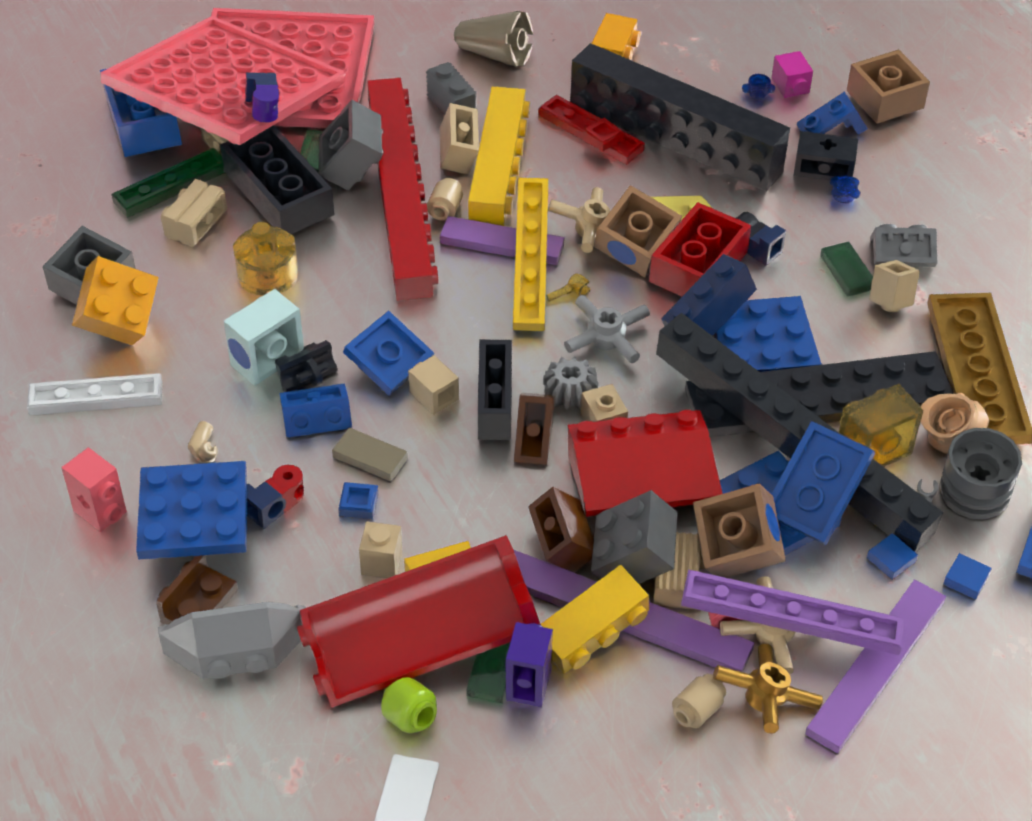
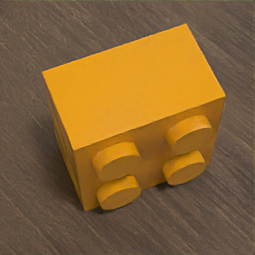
[72,256,159,345]

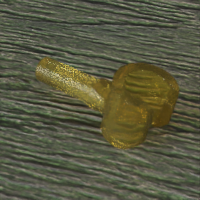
[546,273,591,302]

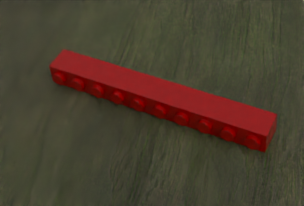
[367,78,439,301]

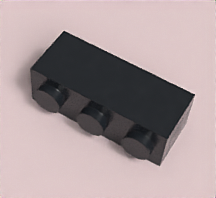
[478,339,512,440]

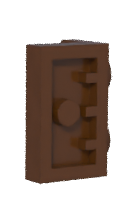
[156,555,238,625]

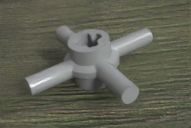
[564,295,650,363]

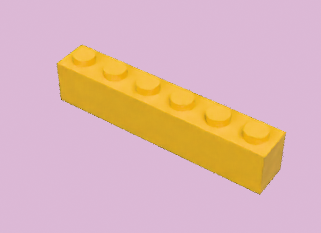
[468,86,530,226]

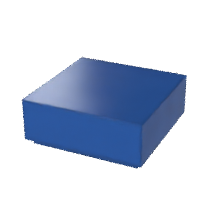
[338,482,378,519]
[867,533,918,580]
[943,553,992,600]

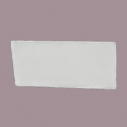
[374,754,439,821]

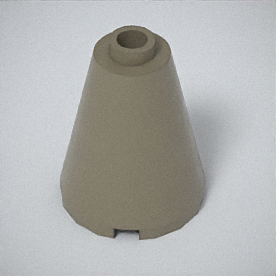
[454,11,533,67]

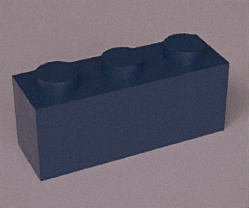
[661,254,757,336]

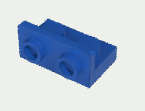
[279,383,352,438]

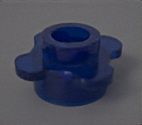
[742,74,775,100]
[830,176,861,203]

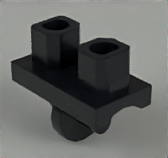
[275,340,338,392]

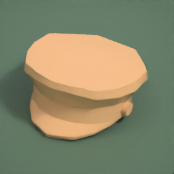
[919,393,990,454]

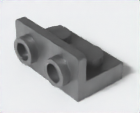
[870,224,937,267]

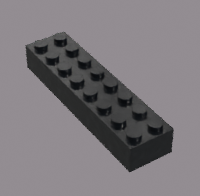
[570,43,790,192]

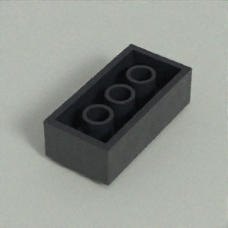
[220,125,335,238]

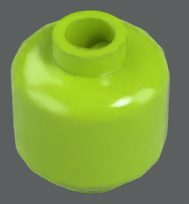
[381,677,437,734]

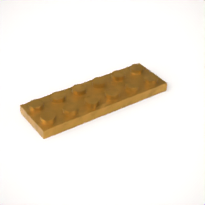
[927,293,1032,444]

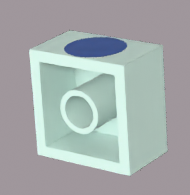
[224,289,304,386]

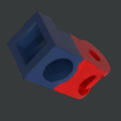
[247,464,304,529]

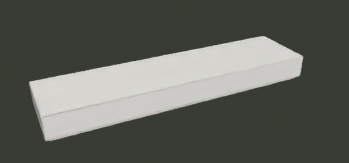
[27,373,162,415]

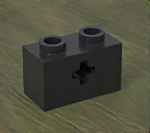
[793,131,858,184]

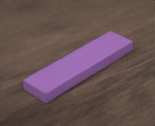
[440,216,565,265]

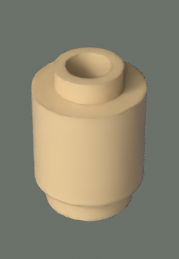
[427,178,463,221]
[672,674,727,728]

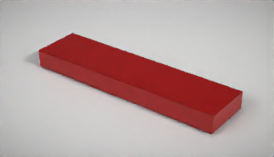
[538,94,645,165]

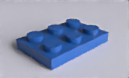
[772,421,875,545]

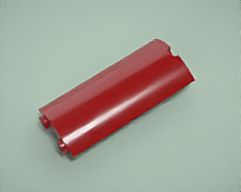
[297,535,541,708]

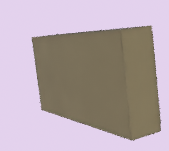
[332,427,408,482]

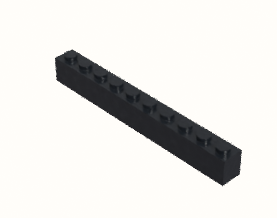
[656,313,944,552]

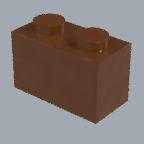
[528,487,594,573]

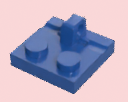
[343,310,435,396]

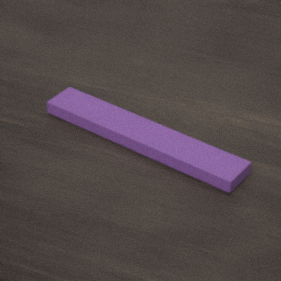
[681,569,905,655]
[805,579,946,754]

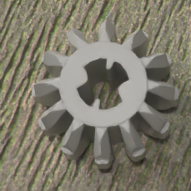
[543,356,599,410]

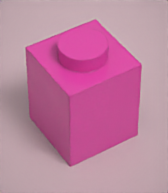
[771,51,813,98]

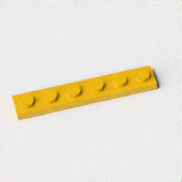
[513,177,548,331]

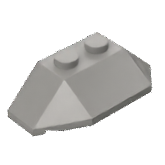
[158,602,306,679]

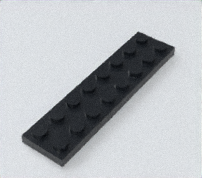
[685,351,954,437]

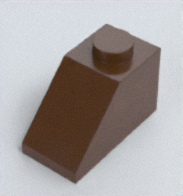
[514,393,555,465]

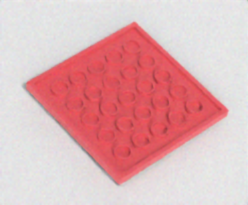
[211,8,375,128]
[100,16,346,145]

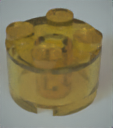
[233,222,298,295]

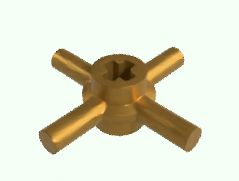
[713,644,823,734]

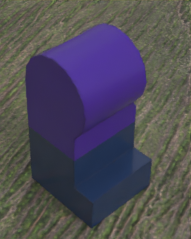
[245,72,279,123]

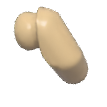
[188,421,218,463]

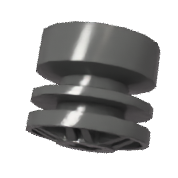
[939,428,1022,519]

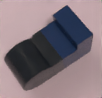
[736,212,786,266]

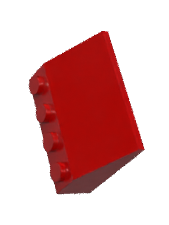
[568,410,723,517]

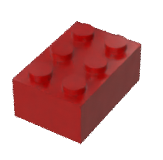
[649,202,751,297]

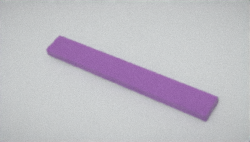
[513,549,754,672]

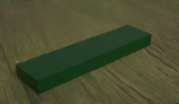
[111,148,225,218]

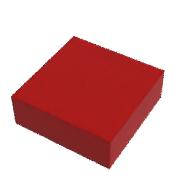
[583,118,624,152]

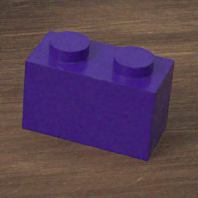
[506,622,553,707]

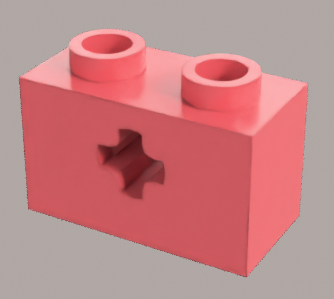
[61,447,127,532]

